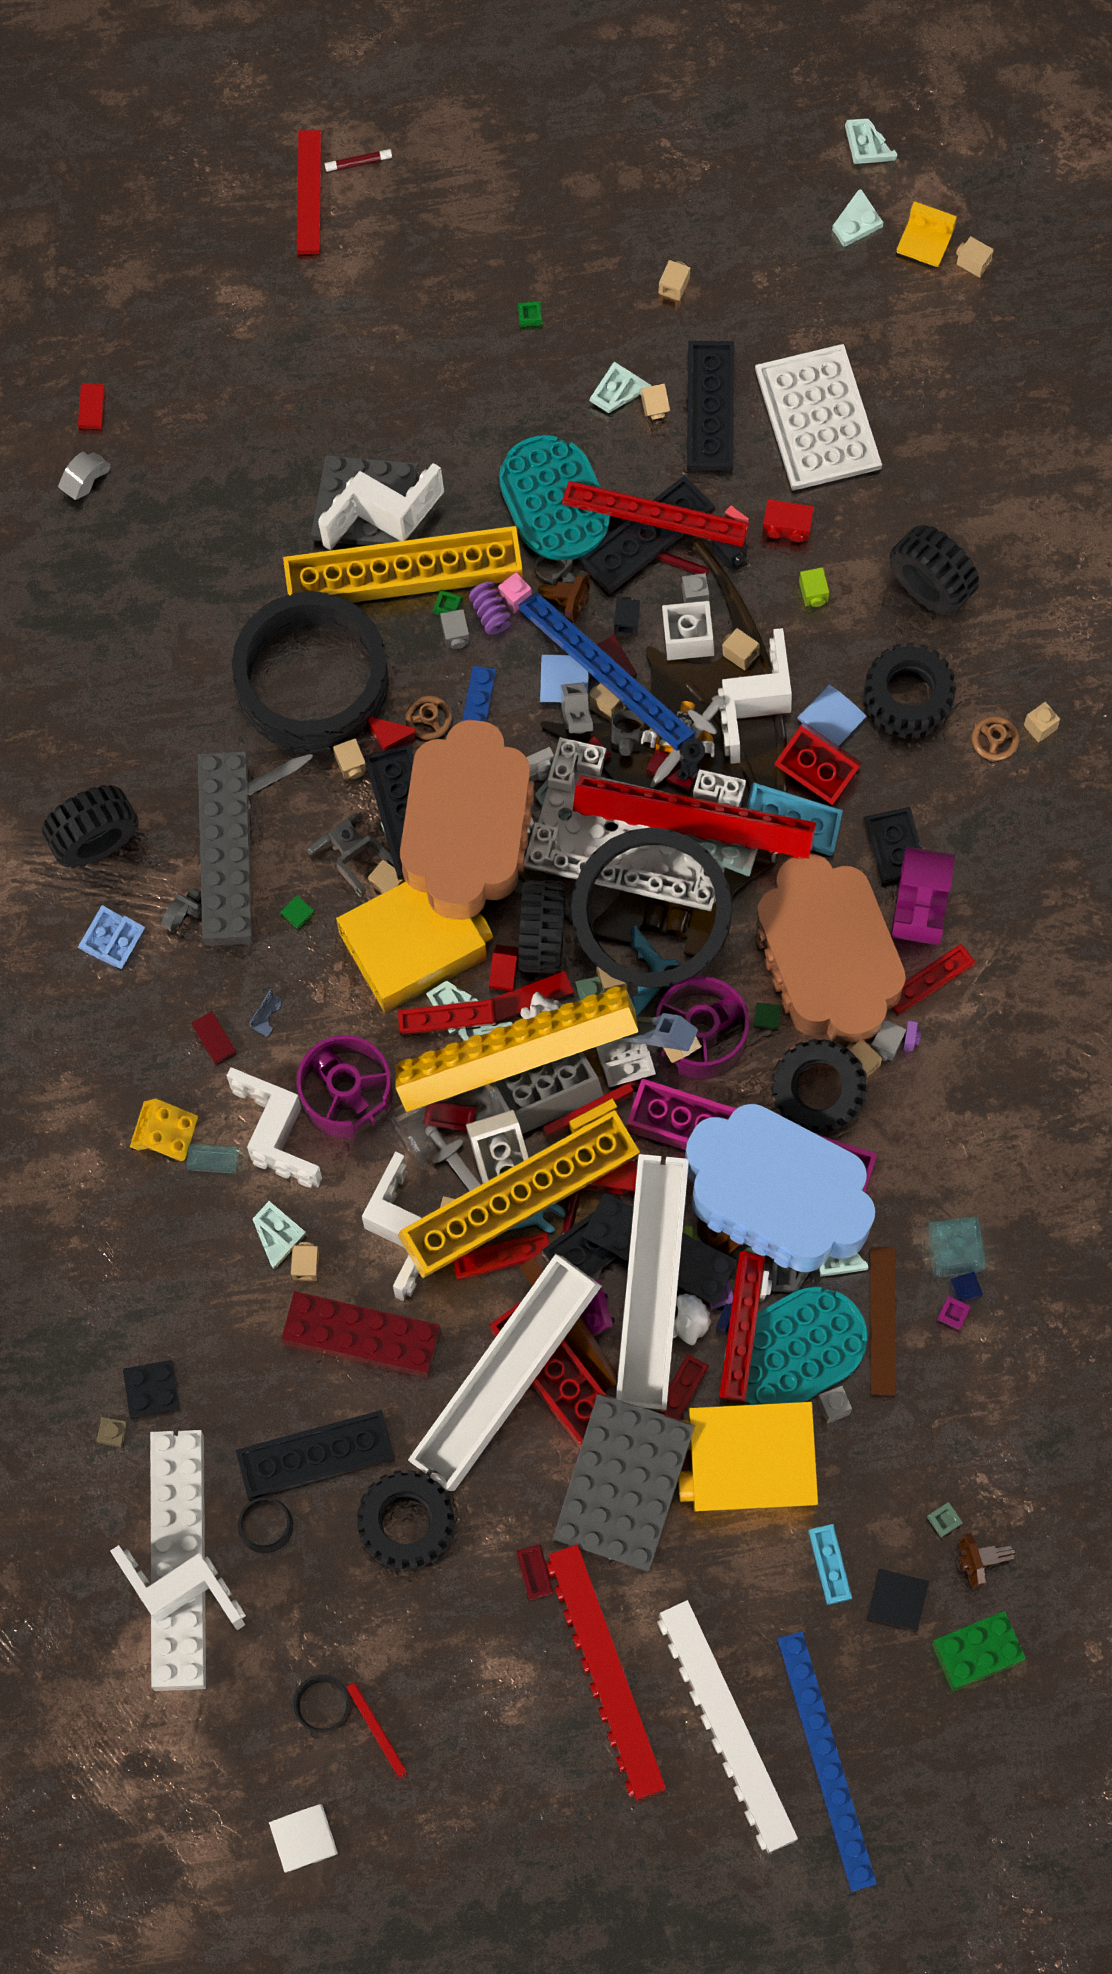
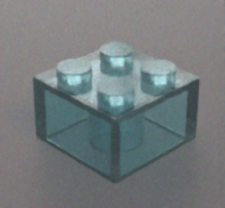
[926,1217,986,1277]

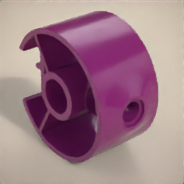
[891,846,955,945]
[656,977,749,1080]
[297,1035,393,1138]

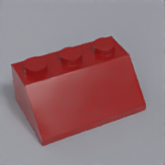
[774,723,862,805]

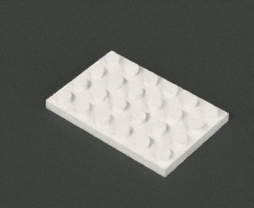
[755,344,882,491]

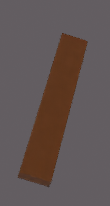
[870,1247,896,1396]
[519,1254,618,1391]

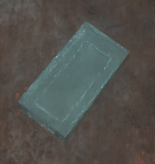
[186,1144,239,1174]

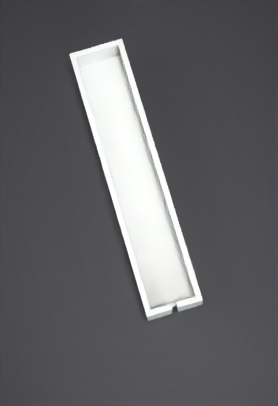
[616,1154,689,1412]
[408,1254,601,1491]
[150,1430,206,1691]

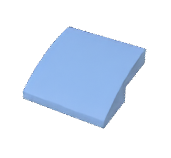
[540,655,589,702]
[797,684,866,746]
[77,905,145,969]

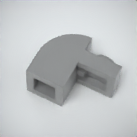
[58,451,111,500]
[561,682,593,734]

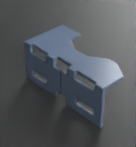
[249,989,281,1037]

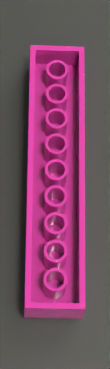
[626,1079,877,1192]

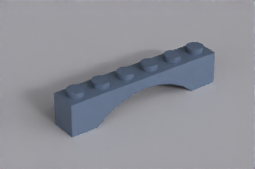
[579,1000,698,1051]

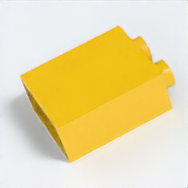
[336,882,493,1014]
[678,1402,818,1512]

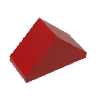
[368,716,416,751]
[489,944,519,992]

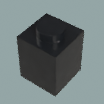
[711,540,748,568]
[614,597,640,635]

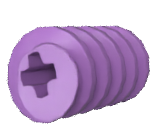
[469,581,511,635]

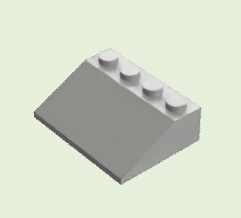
[488,1051,603,1134]

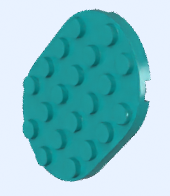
[499,435,610,560]
[724,1287,867,1405]

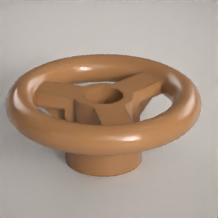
[405,695,453,740]
[972,716,1019,761]

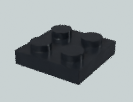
[123,1360,180,1419]

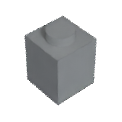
[682,573,709,603]
[440,609,470,649]
[871,1019,906,1061]
[817,1386,852,1424]

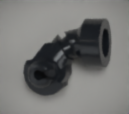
[676,738,705,781]

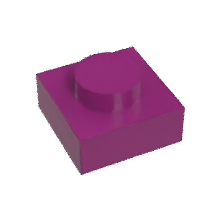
[937,1296,971,1330]

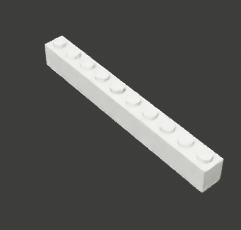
[657,1600,798,1854]

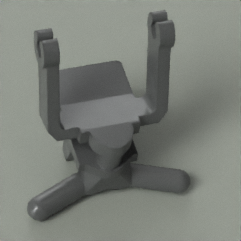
[307,813,394,897]

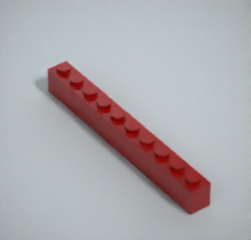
[572,775,817,859]
[546,1544,666,1802]

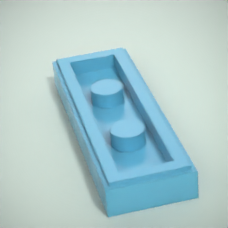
[808,1524,852,1605]

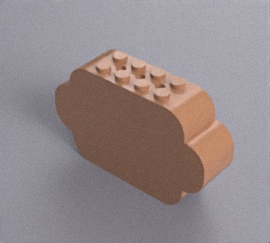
[400,720,535,920]
[755,854,905,1047]

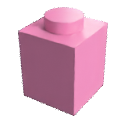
[498,572,532,614]

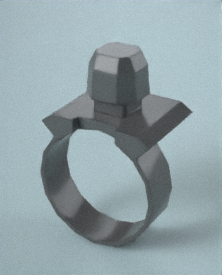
[535,555,576,586]
[611,710,645,756]
[161,888,201,932]

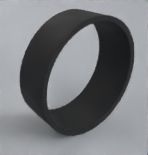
[238,1497,293,1553]
[293,1675,350,1732]

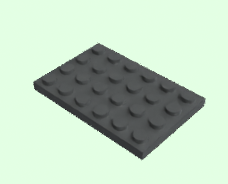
[553,1393,695,1572]

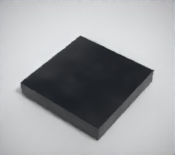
[867,1569,929,1632]

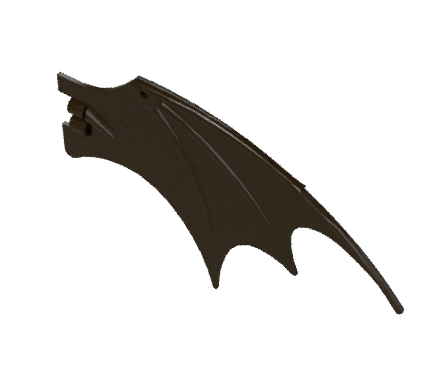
[540,540,788,955]

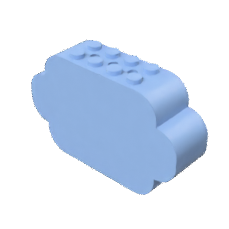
[685,1104,875,1272]

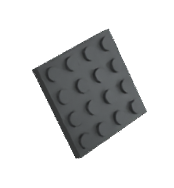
[311,455,417,546]

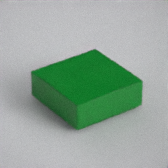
[518,301,543,327]
[433,590,463,615]
[280,895,315,929]
[754,1002,781,1030]

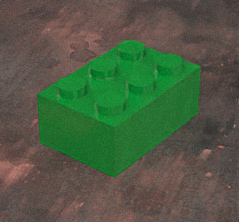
[932,1611,1026,1692]

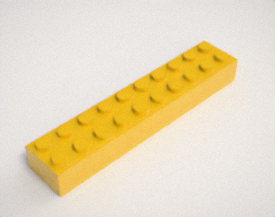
[283,526,523,603]
[395,985,639,1112]
[398,1110,640,1278]

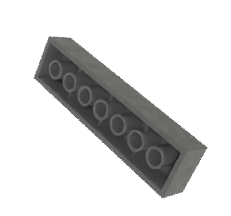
[198,752,253,946]

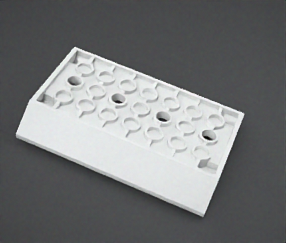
[524,737,746,911]

